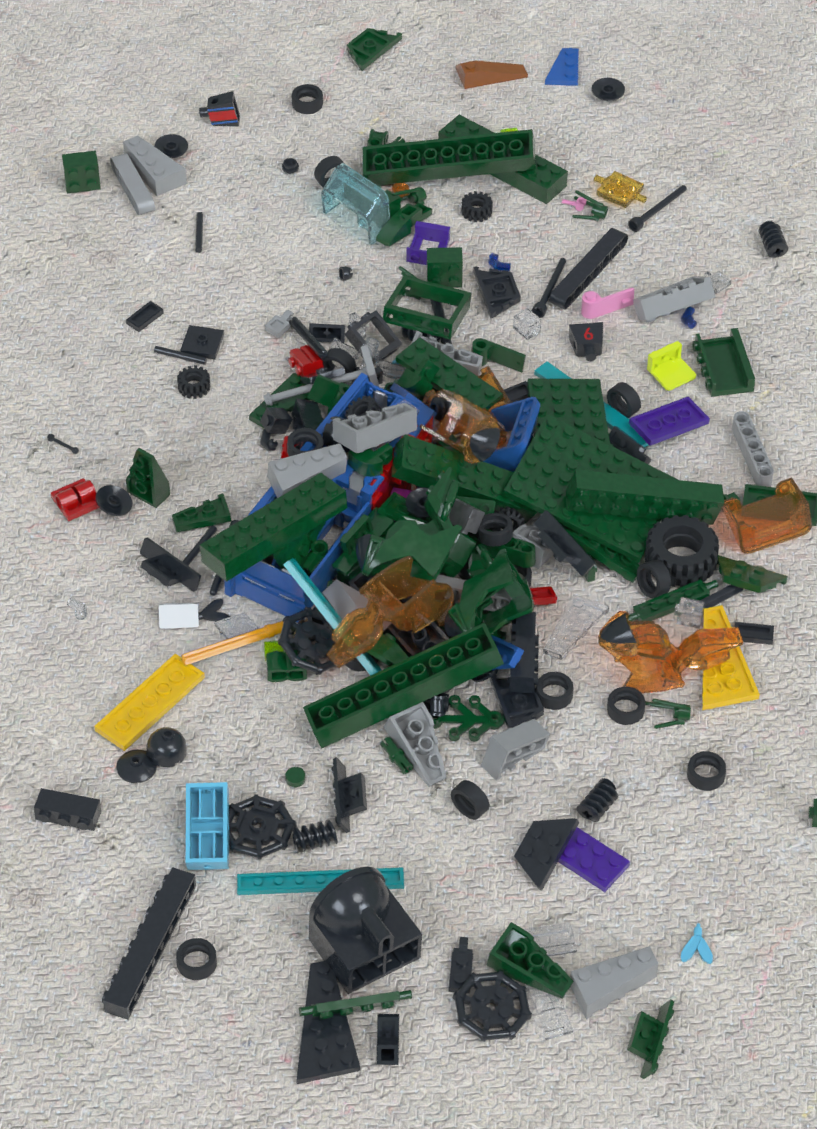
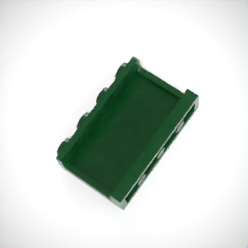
[692,328,755,397]

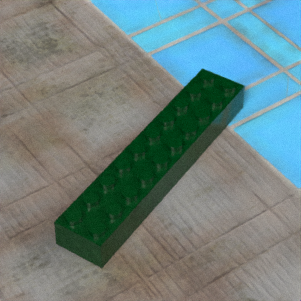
[363,129,536,185]
[303,623,504,749]

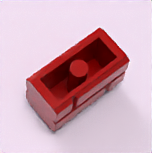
[288,345,323,376]

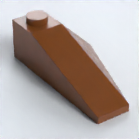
[455,60,528,89]

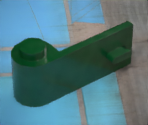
[471,338,526,373]

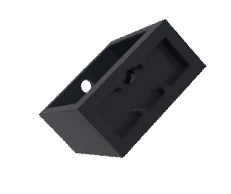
[344,310,402,366]

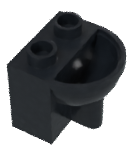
[309,867,422,994]

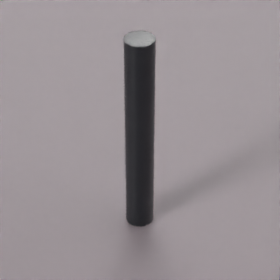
[195,212,203,253]
[154,346,207,365]
[182,525,217,566]

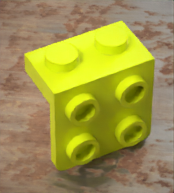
[647,341,696,391]

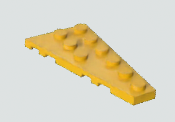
[702,605,760,711]

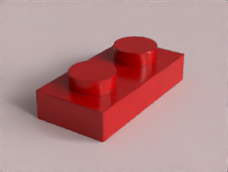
[530,586,557,605]

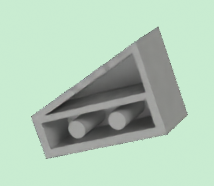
[481,719,550,781]

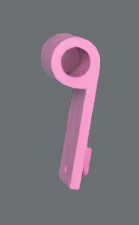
[581,287,634,319]

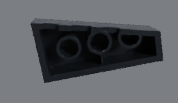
[291,398,324,450]
[510,612,539,693]

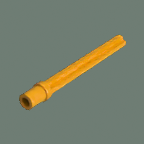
[181,621,284,665]

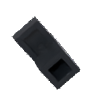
[377,1014,399,1065]

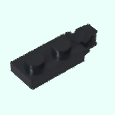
[609,426,652,464]
[449,937,473,993]

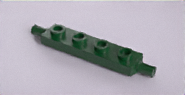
[626,580,719,625]
[299,990,412,1019]

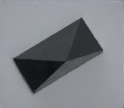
[309,323,345,343]

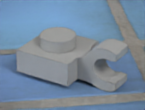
[265,310,294,338]

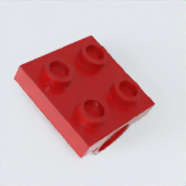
[50,478,99,521]

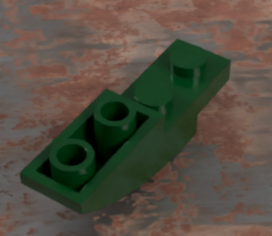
[376,203,432,247]

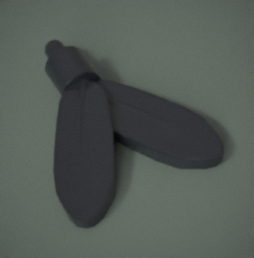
[198,599,231,623]

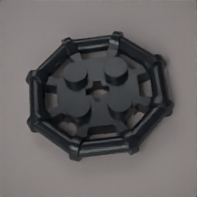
[278,607,346,675]
[229,794,297,860]
[452,970,532,1042]

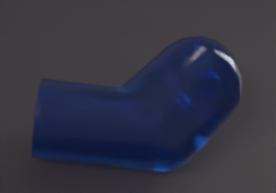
[488,253,511,272]
[681,306,697,329]

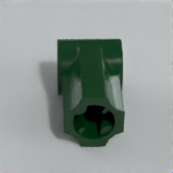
[300,540,328,577]

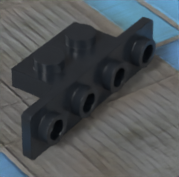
[534,510,596,576]
[140,537,201,592]
[331,757,367,833]

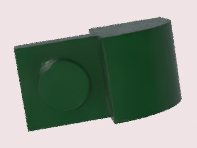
[396,357,440,397]
[348,443,393,477]

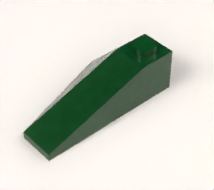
[126,448,170,508]
[391,514,476,578]
[363,632,409,667]
[486,922,574,999]

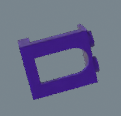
[406,221,450,265]

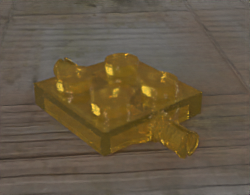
[594,171,647,208]

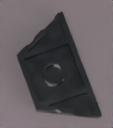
[473,266,521,318]
[490,675,544,728]
[514,818,579,891]

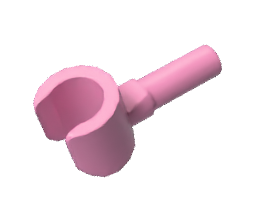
[562,197,587,211]

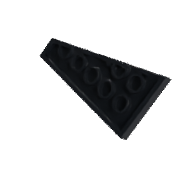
[296,961,360,1084]

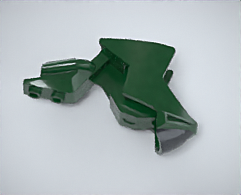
[355,467,462,592]
[445,544,534,638]

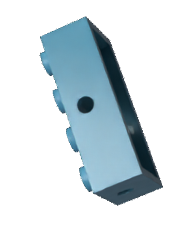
[185,782,229,870]

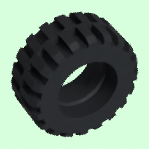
[645,515,719,587]

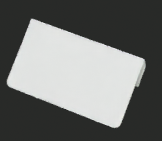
[159,602,199,629]

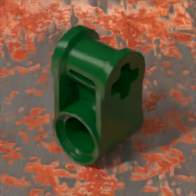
[367,129,389,146]

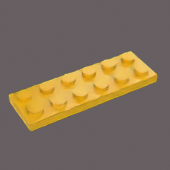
[94,654,205,751]

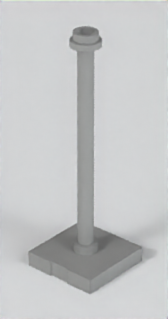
[263,345,379,406]

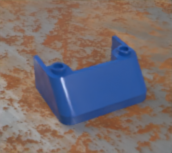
[475,397,540,472]

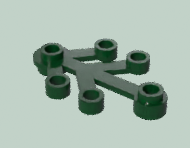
[432,695,505,742]

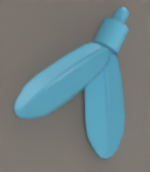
[681,923,713,964]

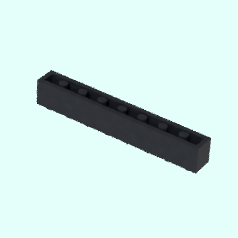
[102,867,196,1020]

